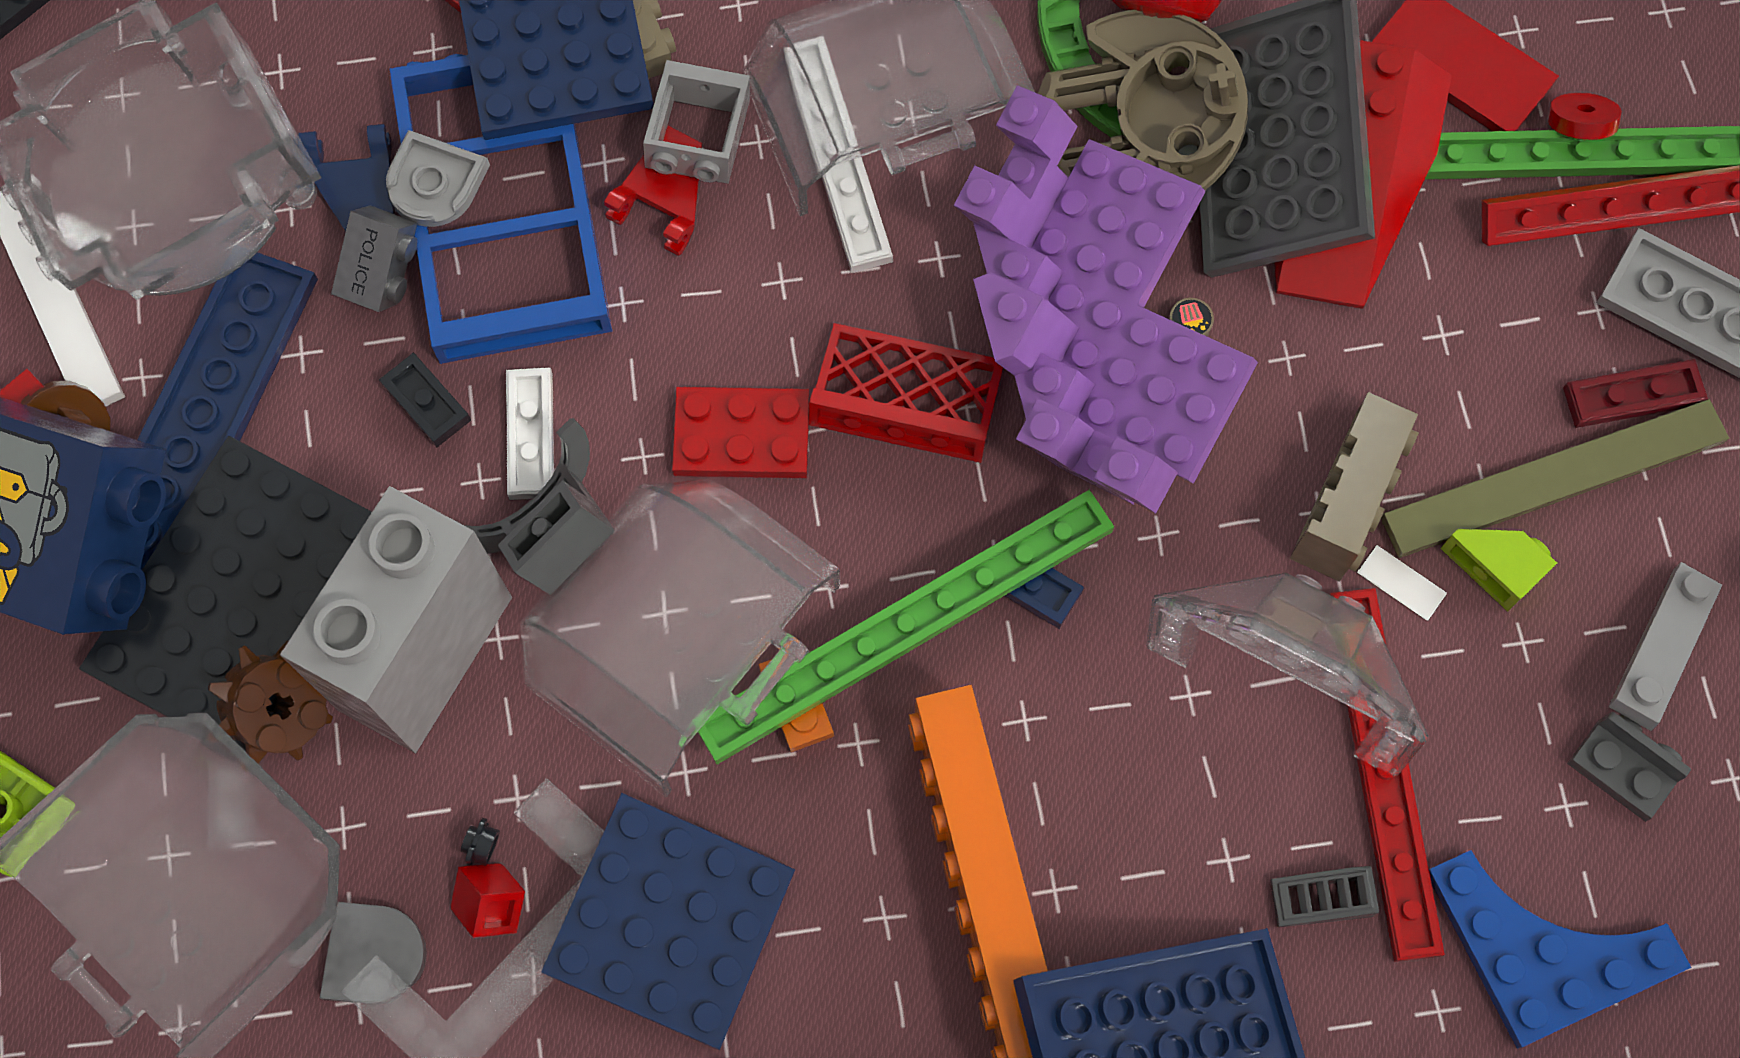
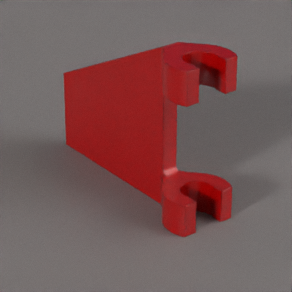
[604,125,702,256]

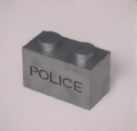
[331,205,417,312]

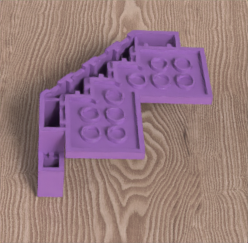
[953,85,1258,513]

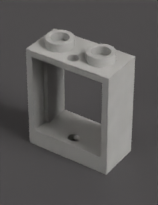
[643,60,750,184]

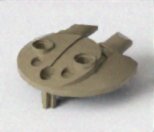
[1038,10,1248,190]

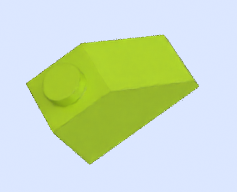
[1440,529,1557,612]

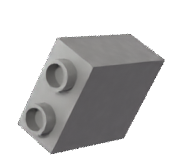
[280,486,512,754]

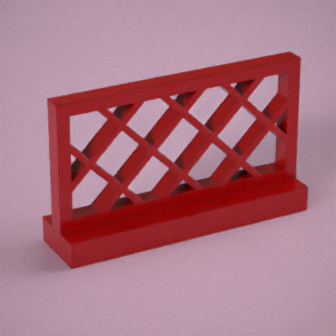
[809,323,1003,463]

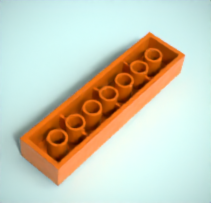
[908,685,1048,1058]

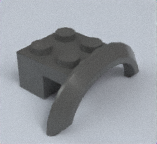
[465,418,615,595]

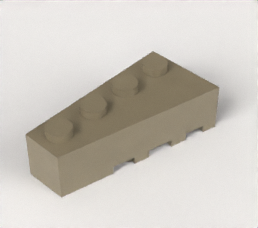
[1290,392,1419,582]

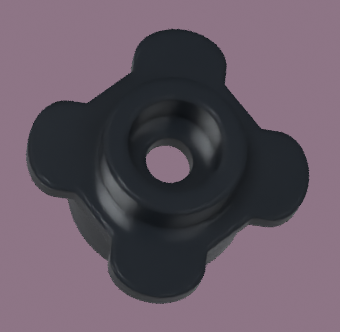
[461,818,500,866]

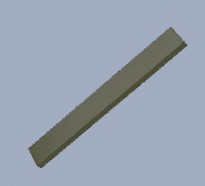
[1381,399,1729,558]

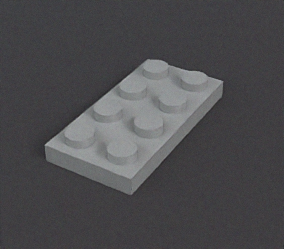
[1596,228,1740,378]

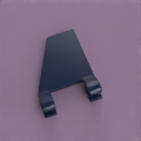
[298,124,395,231]

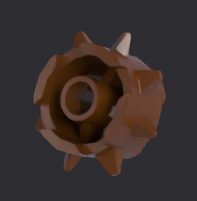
[207,640,333,767]

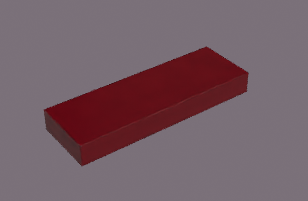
[1563,359,1708,428]

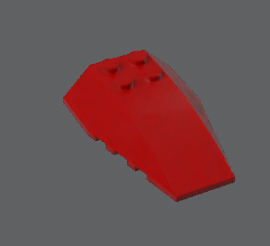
[1274,40,1452,309]

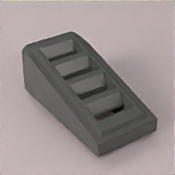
[1270,866,1379,927]

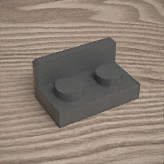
[1567,712,1691,822]

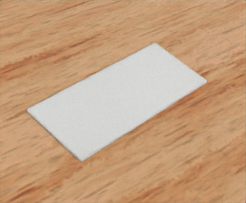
[1357,545,1447,621]

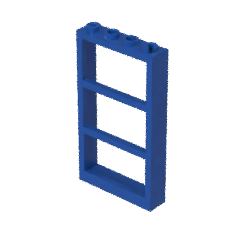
[390,54,613,364]

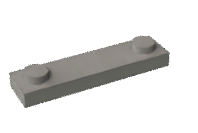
[1608,562,1722,731]

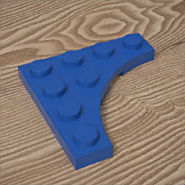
[1429,850,1692,1049]

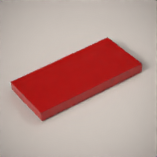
[1372,0,1559,131]

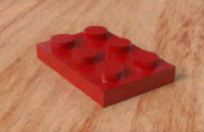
[672,387,810,478]

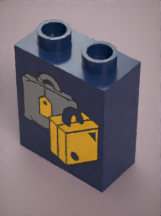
[0,397,166,635]

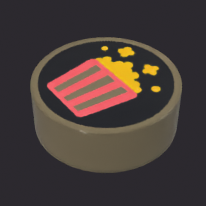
[1169,298,1214,336]

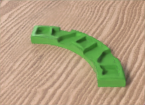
[1037,0,1123,137]

